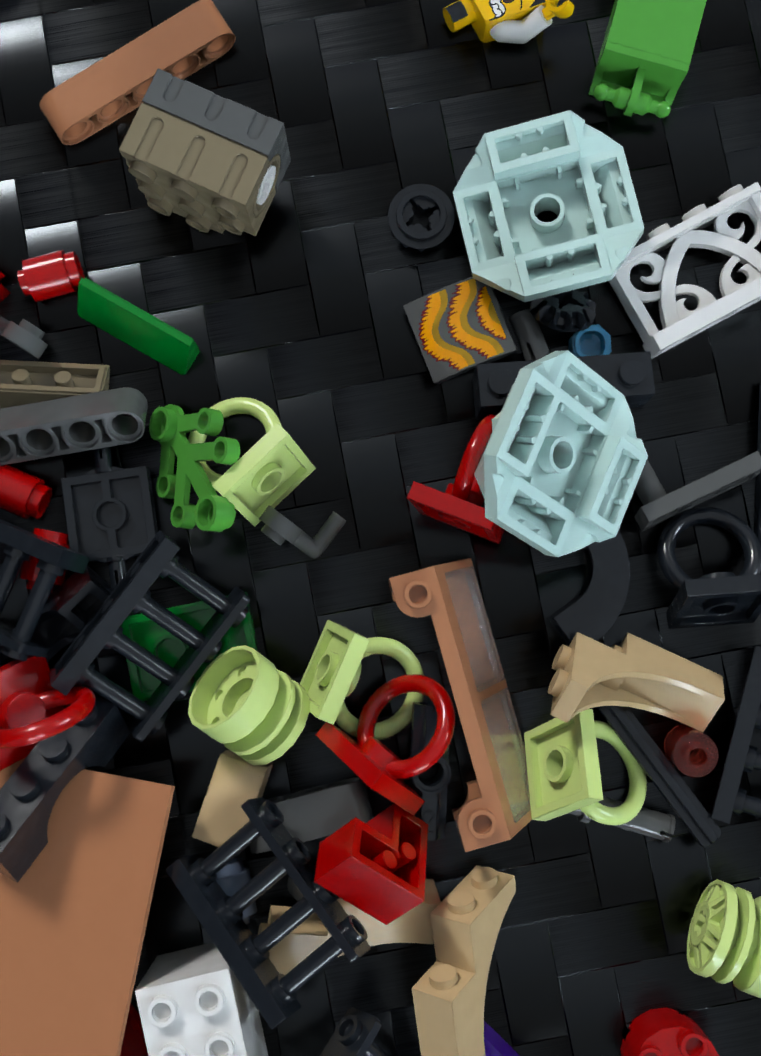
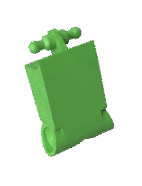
[589,0,707,118]

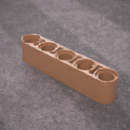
[39,0,236,145]

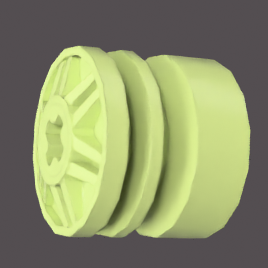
[188,645,310,766]
[687,879,761,998]

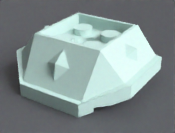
[453,110,644,302]
[474,350,648,557]

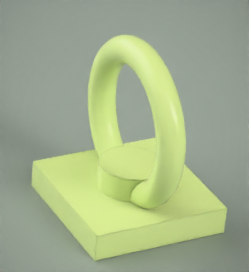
[188,397,316,527]
[300,620,424,740]
[524,709,647,826]

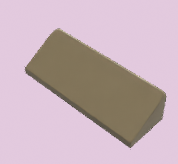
[0,360,110,409]

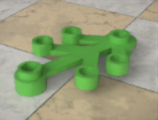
[149,404,240,532]

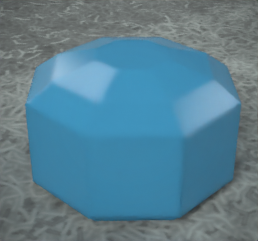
[568,324,612,357]

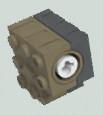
[119,68,291,237]

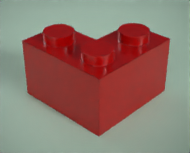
[314,803,428,925]

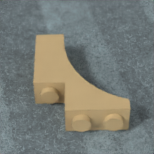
[548,632,725,732]
[412,865,516,1056]
[258,879,441,1011]

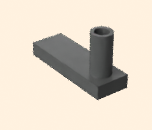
[634,451,761,532]

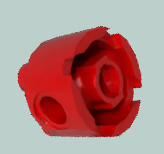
[620,1007,719,1056]

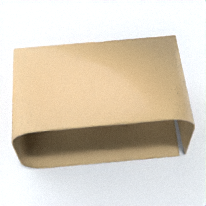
[191,750,274,847]

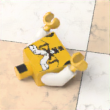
[443,0,574,44]

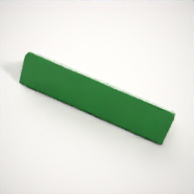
[77,277,200,375]

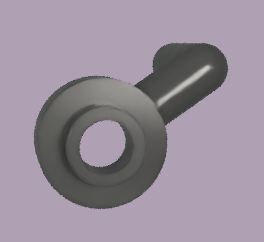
[0,316,48,359]
[259,505,347,559]

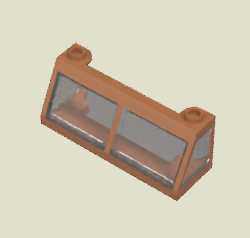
[388,558,532,852]

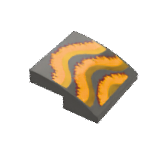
[403,276,518,384]

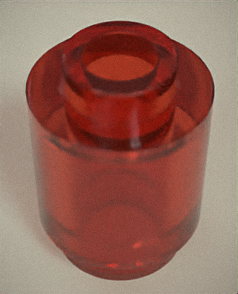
[664,724,719,777]

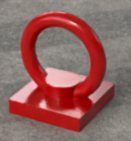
[407,415,505,544]
[0,655,96,771]
[316,674,455,815]

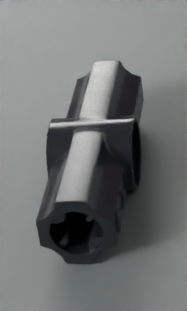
[408,701,451,841]

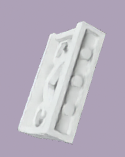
[609,182,761,359]

